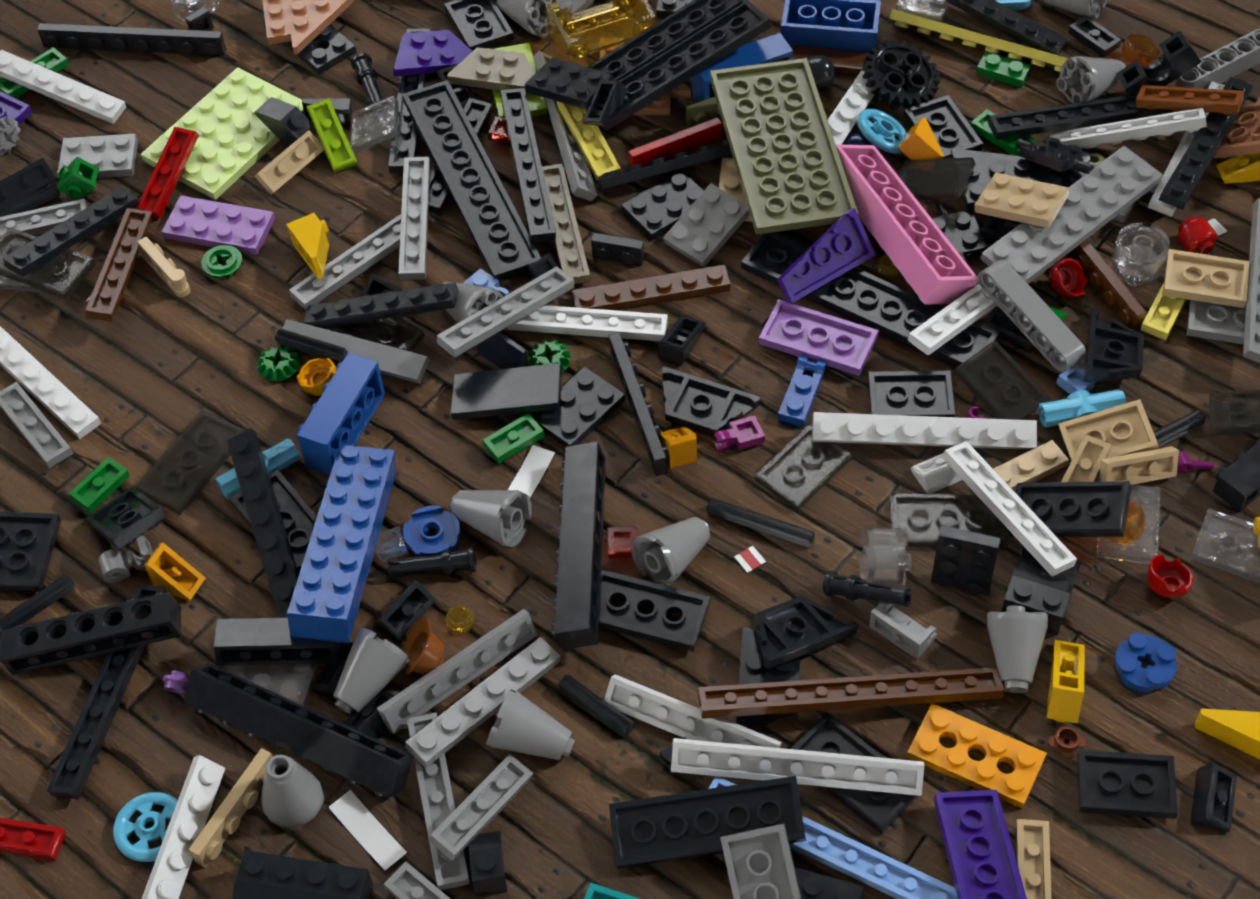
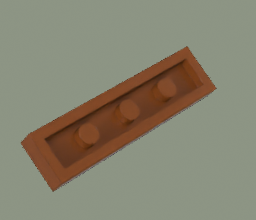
[1136,85,1244,114]

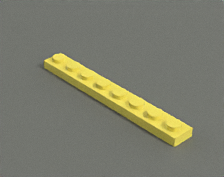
[889,9,1068,72]

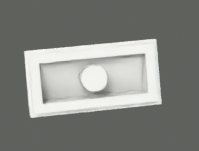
[911,453,962,494]

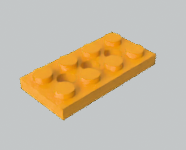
[907,703,1047,809]

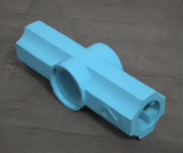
[1038,389,1126,428]
[215,438,301,500]

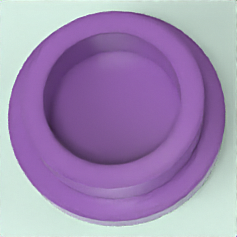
[163,671,189,694]

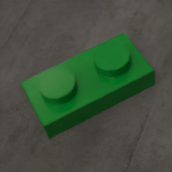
[976,51,1031,88]
[483,413,544,464]
[68,457,130,513]

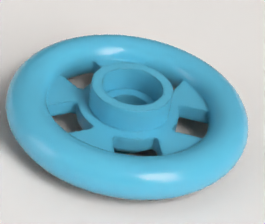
[857,109,907,154]
[113,792,178,862]

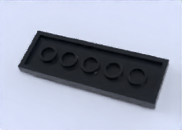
[609,776,806,869]

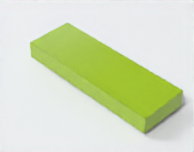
[306,98,357,173]

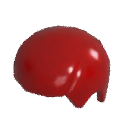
[1049,258,1088,298]
[1147,554,1194,598]

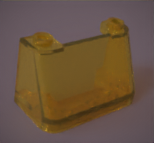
[546,0,656,58]

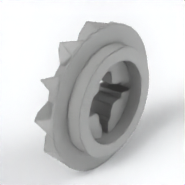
[0,117,21,156]

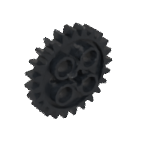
[862,39,940,110]

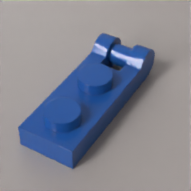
[778,356,827,427]

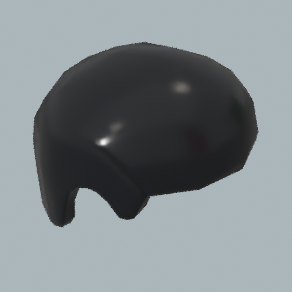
[807,55,835,92]

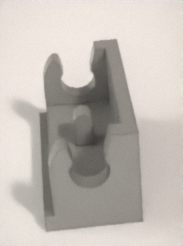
[869,602,937,659]

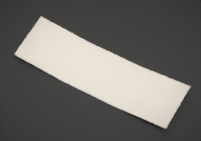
[508,445,555,498]
[329,790,407,870]

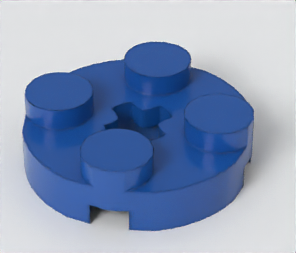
[403,506,461,557]
[1114,632,1177,693]

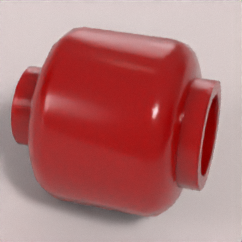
[1177,216,1217,255]

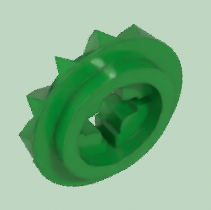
[201,245,243,280]
[528,339,571,372]
[256,344,300,381]

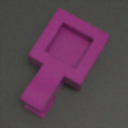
[713,415,765,452]

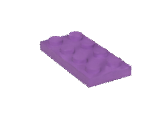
[161,195,275,256]
[759,299,878,376]

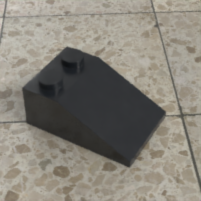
[1001,547,1081,636]

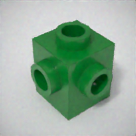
[57,156,99,200]

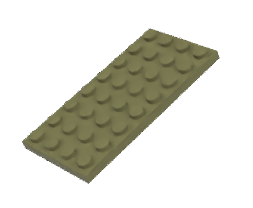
[710,58,858,235]

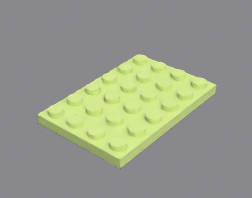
[141,67,305,200]

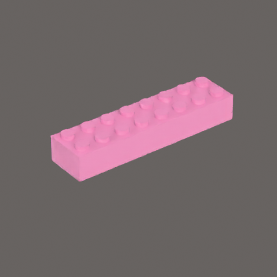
[836,144,978,305]

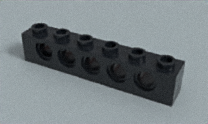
[0,592,181,675]

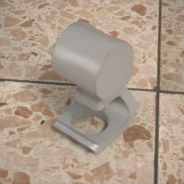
[98,534,153,583]

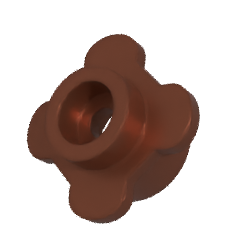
[1048,725,1085,760]

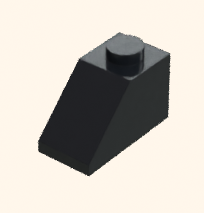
[254,97,313,148]
[469,831,508,896]

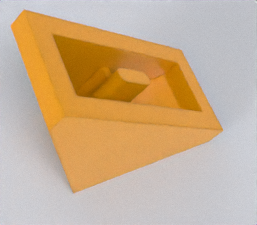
[898,117,944,172]
[660,426,697,469]
[144,542,206,601]

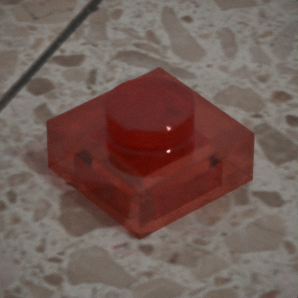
[488,116,510,144]
[608,527,637,558]

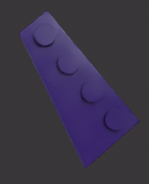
[777,208,876,303]

